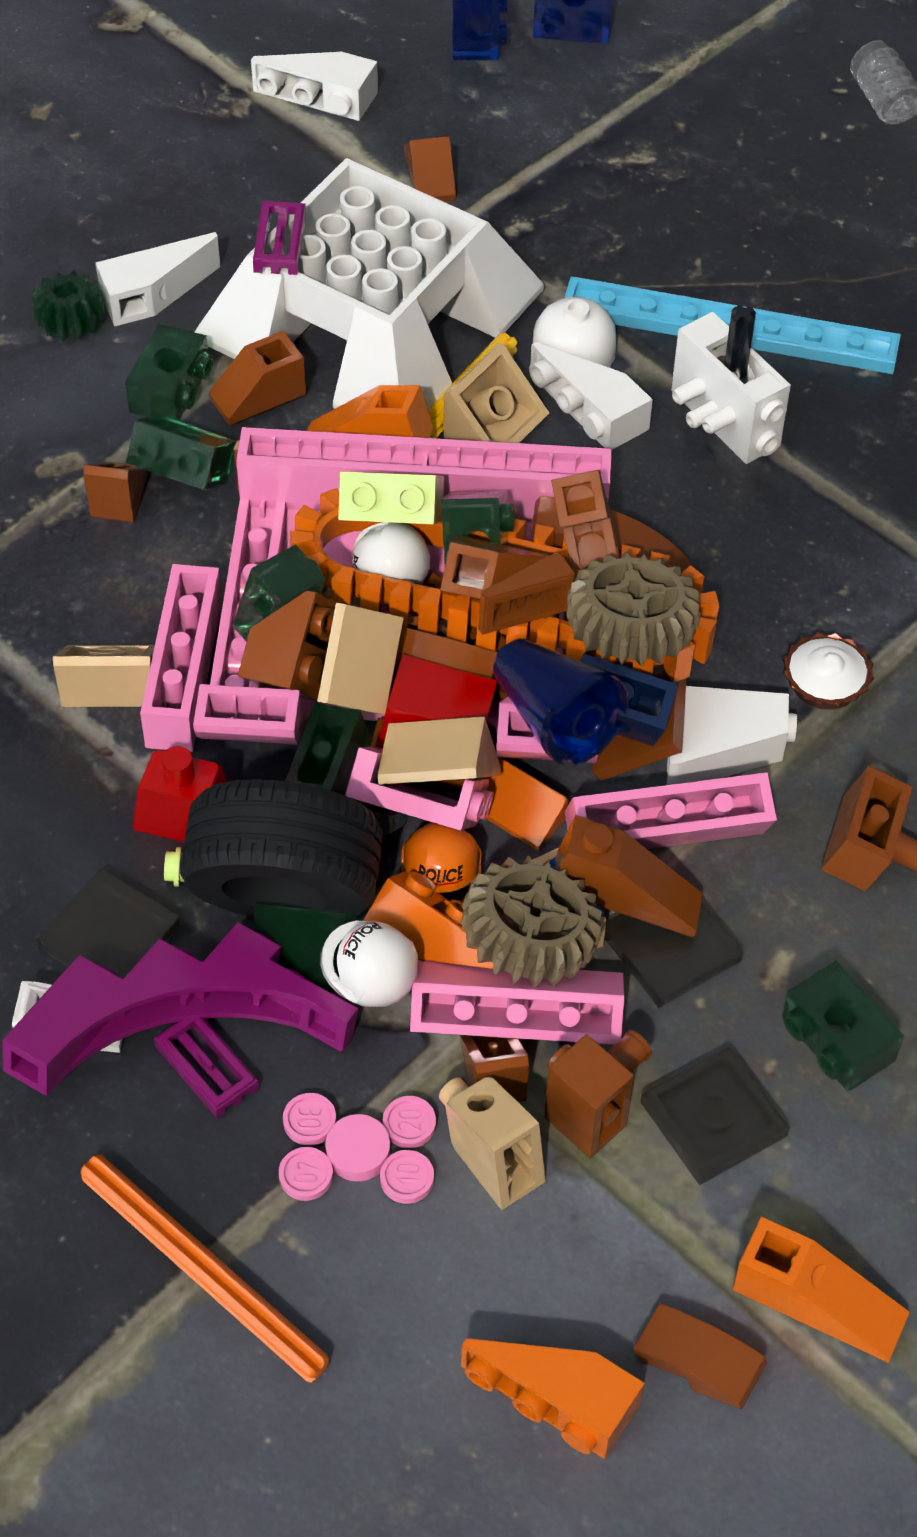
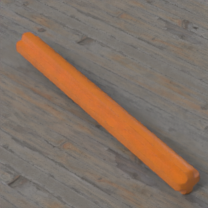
[80,1154,329,1383]

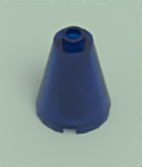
[493,639,629,765]

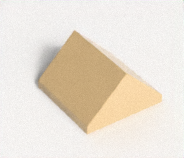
[444,342,549,443]
[317,603,404,715]
[53,645,155,707]
[378,717,501,785]

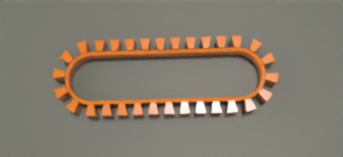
[290,488,719,683]

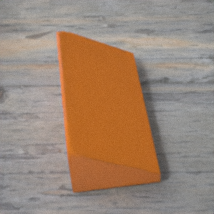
[484,757,568,851]

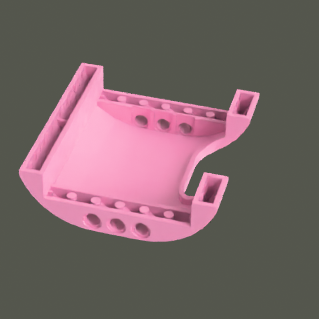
[193,427,612,763]

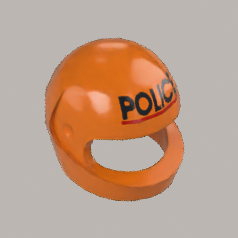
[401,822,481,902]

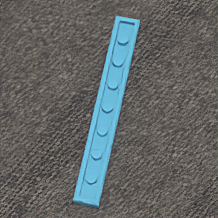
[564,276,901,374]

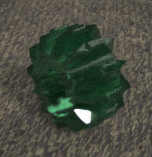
[32,270,105,341]

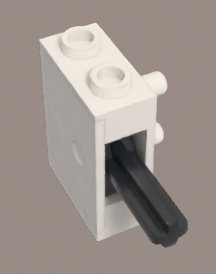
[671,305,791,464]

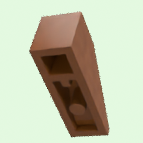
[553,815,703,937]

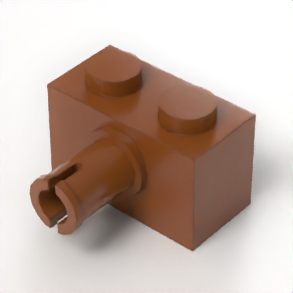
[821,766,917,891]
[544,1030,652,1159]

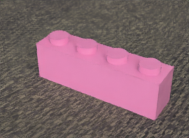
[140,564,222,752]
[564,772,777,849]
[410,960,624,1045]

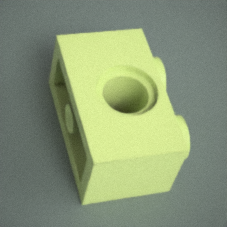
[338,472,444,524]

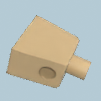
[439,1077,546,1210]

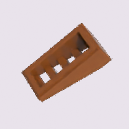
[478,553,575,635]

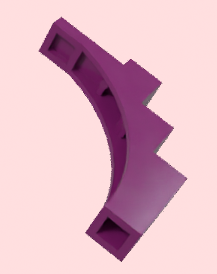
[2,922,358,1096]

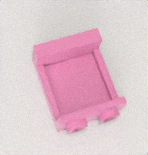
[345,746,493,830]

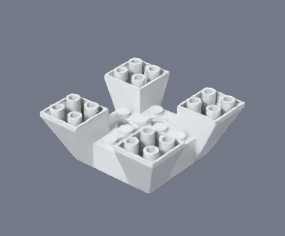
[193,158,544,409]

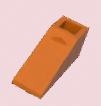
[306,385,433,438]
[363,871,493,969]
[732,1216,910,1363]
[461,1338,645,1460]

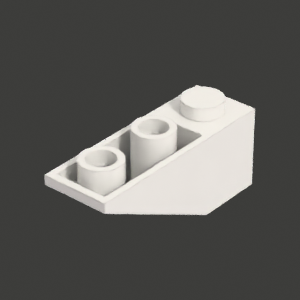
[251,52,378,121]
[95,232,220,327]
[529,342,653,450]

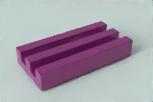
[253,201,306,275]
[154,1017,259,1119]

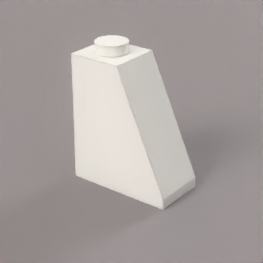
[666,686,797,785]

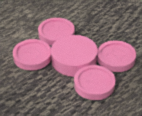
[279,1093,436,1204]

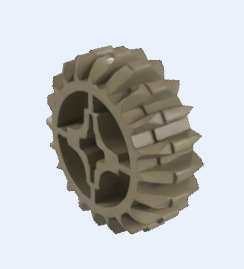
[566,552,701,667]
[461,855,602,988]

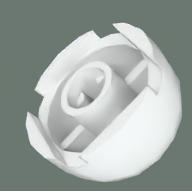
[533,297,616,368]

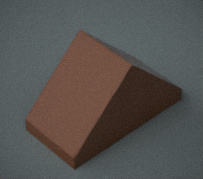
[404,136,456,202]
[83,461,150,522]
[460,1035,529,1102]

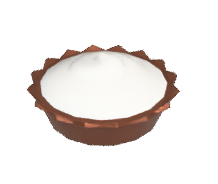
[782,632,874,710]

